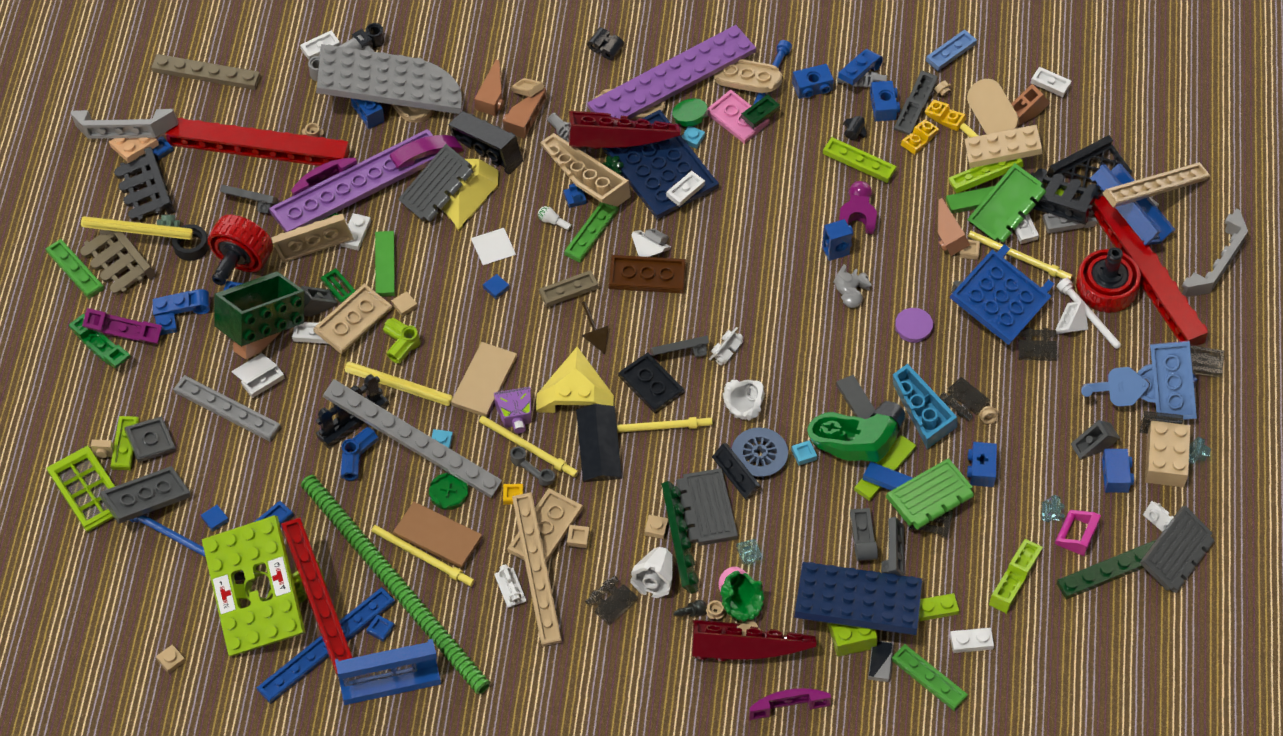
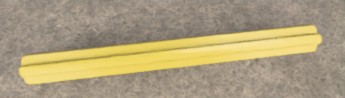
[81,216,193,240]
[345,361,452,406]

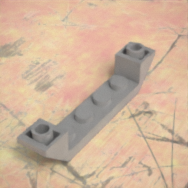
[70,109,178,139]
[1182,208,1248,297]

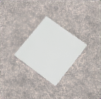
[471,228,516,265]
[231,353,277,384]

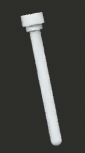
[1056,277,1121,349]

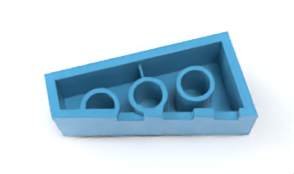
[893,364,957,449]

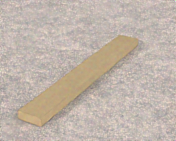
[1102,162,1210,208]
[512,492,562,647]

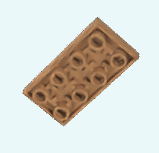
[393,501,482,568]

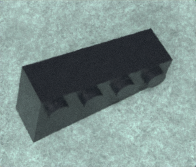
[448,111,523,175]

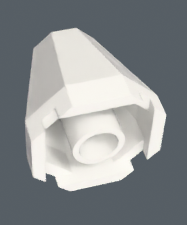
[630,547,672,598]

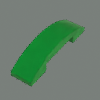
[69,314,131,368]

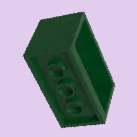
[214,271,305,347]

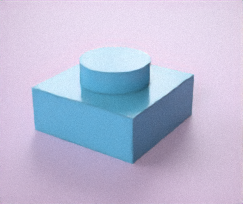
[682,126,705,149]
[431,429,453,448]
[791,440,817,465]

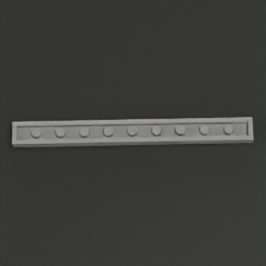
[323,379,502,498]

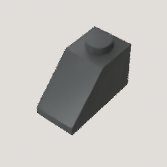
[301,286,337,317]
[1071,420,1120,459]

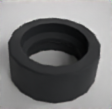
[172,224,209,261]

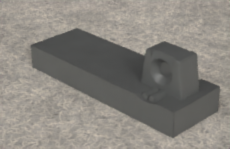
[220,184,278,214]
[650,335,709,357]
[881,517,904,576]

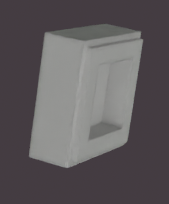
[644,229,669,244]

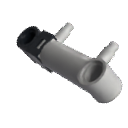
[308,23,384,81]

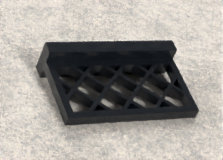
[1047,135,1132,201]

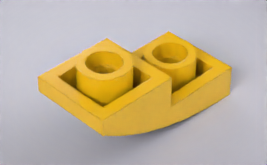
[925,99,966,131]
[901,119,939,155]

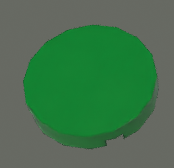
[672,98,708,127]
[429,473,468,510]

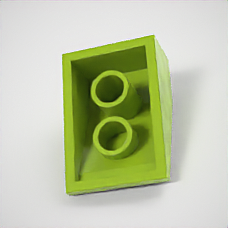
[827,623,877,657]

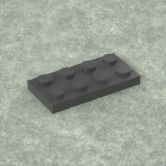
[100,466,190,524]

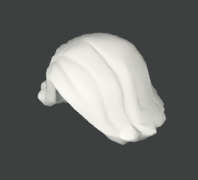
[723,380,765,421]

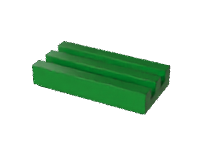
[320,268,356,304]

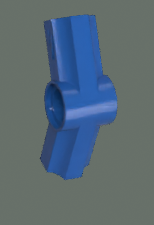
[341,427,379,481]

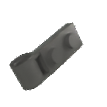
[850,508,878,561]

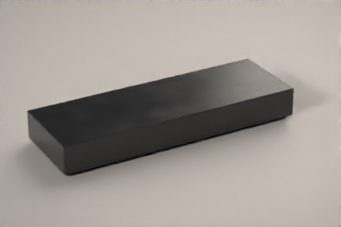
[712,443,760,499]

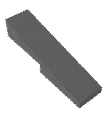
[894,70,938,135]

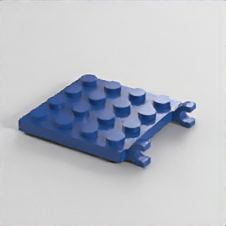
[949,244,1054,345]

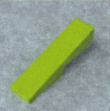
[989,539,1043,614]

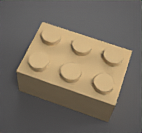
[1145,421,1190,487]

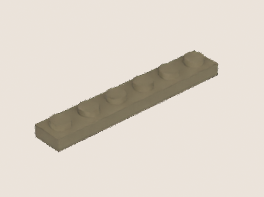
[151,54,260,90]

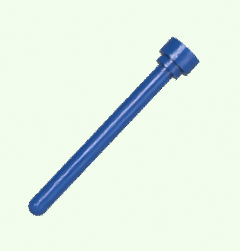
[753,40,792,105]
[129,515,206,557]

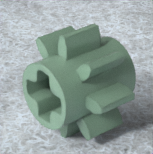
[157,215,180,227]

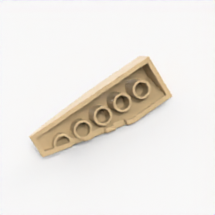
[540,133,631,207]

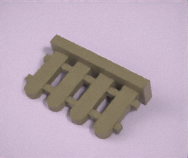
[80,218,156,295]

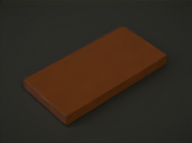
[608,255,686,294]

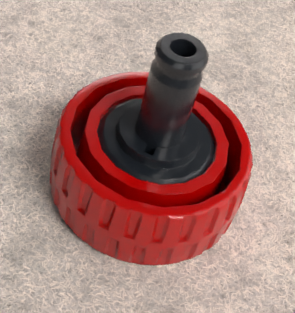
[208,215,273,286]
[1076,247,1141,313]

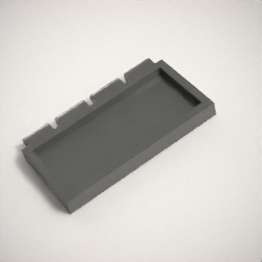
[398,144,474,222]
[676,468,738,546]
[1140,505,1215,593]

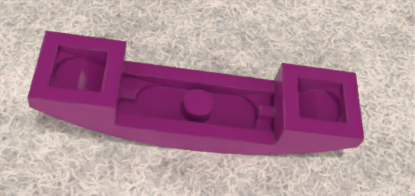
[390,135,463,169]
[291,158,357,196]
[82,308,162,344]
[749,688,831,721]

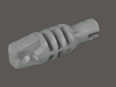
[837,71,887,88]
[547,113,586,151]

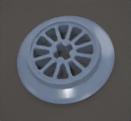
[732,428,788,476]

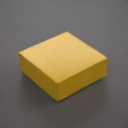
[503,484,523,505]

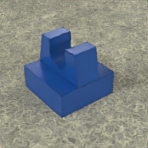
[563,184,586,208]

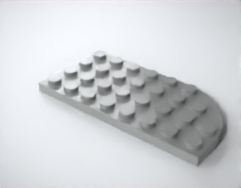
[316,44,462,114]

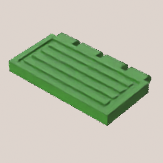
[967,163,1047,243]
[886,458,974,529]

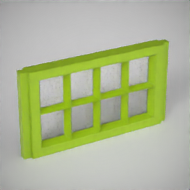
[46,445,115,532]

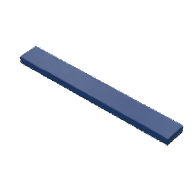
[256,587,395,704]

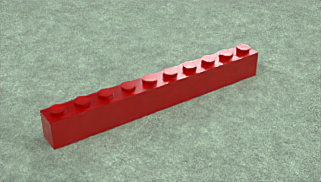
[165,118,350,166]
[1091,195,1208,348]

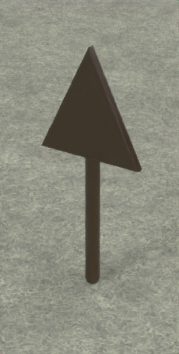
[582,301,608,354]

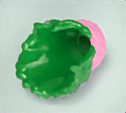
[718,567,764,622]

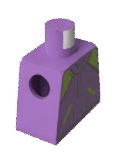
[494,387,531,434]

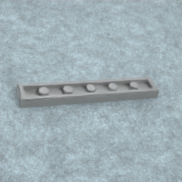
[173,375,281,442]

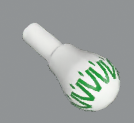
[538,206,572,231]

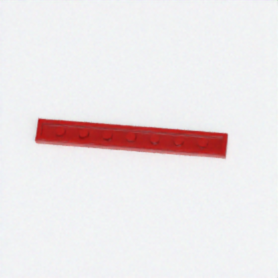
[281,517,353,676]

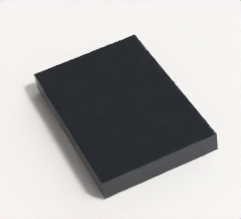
[618,352,685,414]

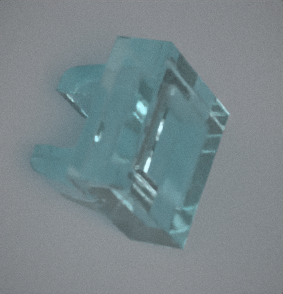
[1189,437,1211,464]
[1042,495,1065,522]
[736,539,762,565]

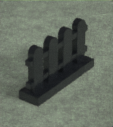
[114,147,175,222]
[1031,168,1100,225]
[316,374,389,449]

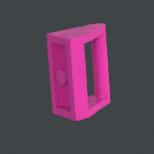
[1055,510,1101,556]

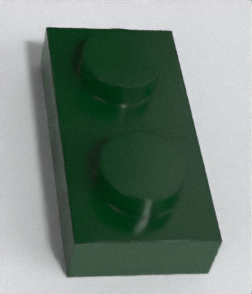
[741,95,780,129]

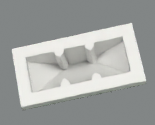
[632,230,671,257]
[1054,301,1088,334]

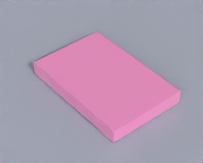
[708,90,770,144]

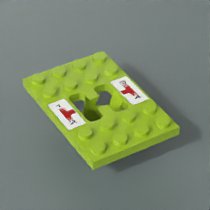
[202,515,306,657]

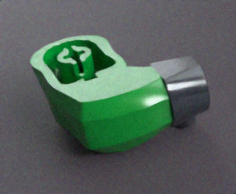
[807,401,905,462]

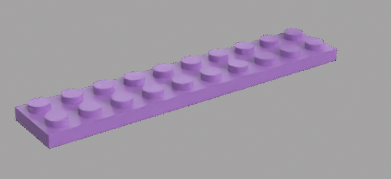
[587,25,756,119]
[269,129,437,233]

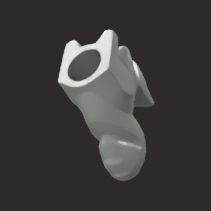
[833,264,872,308]

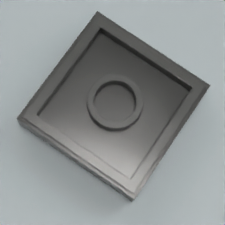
[125,416,176,462]

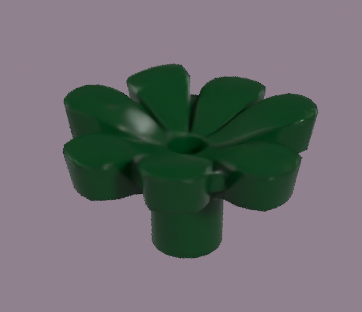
[603,156,624,175]

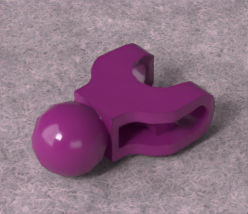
[839,181,877,234]

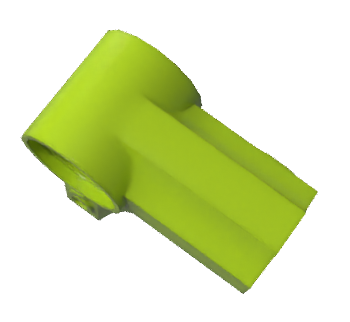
[383,318,421,364]

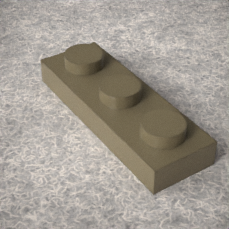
[539,270,598,307]

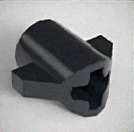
[843,116,867,140]

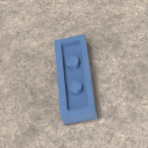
[926,29,977,71]

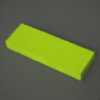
[110,416,139,470]

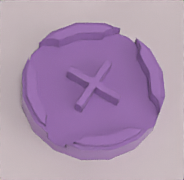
[895,308,933,343]

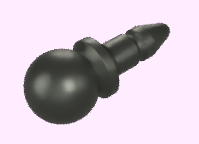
[673,600,707,617]

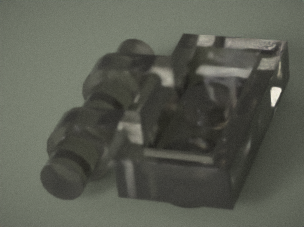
[1017,328,1058,361]
[939,377,990,421]
[585,575,638,625]

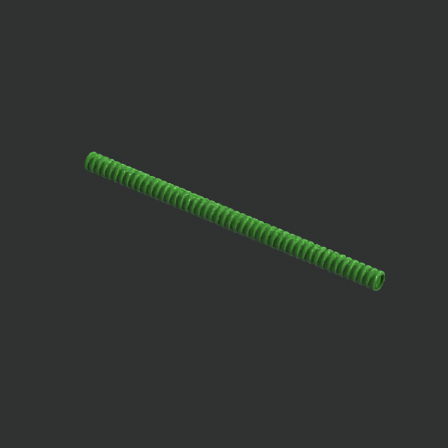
[301,475,490,694]

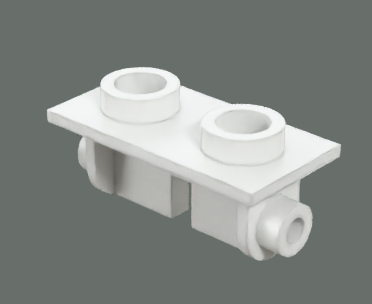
[709,327,743,365]
[1143,501,1173,532]
[494,564,527,608]

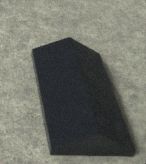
[576,404,622,482]

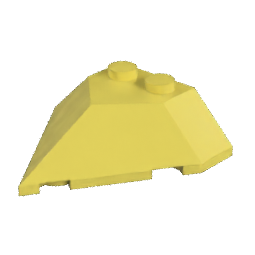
[442,159,499,231]
[536,347,614,413]

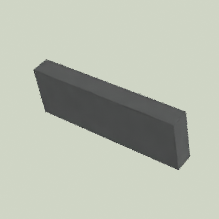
[836,375,875,419]

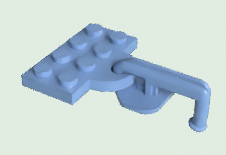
[1081,341,1197,422]

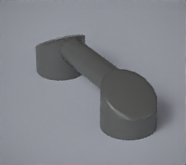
[510,446,555,486]

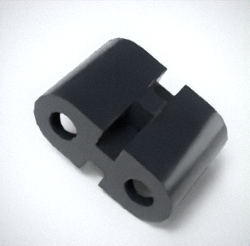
[587,27,624,60]

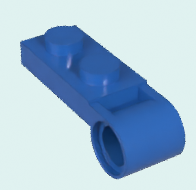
[838,49,883,85]
[153,289,210,317]

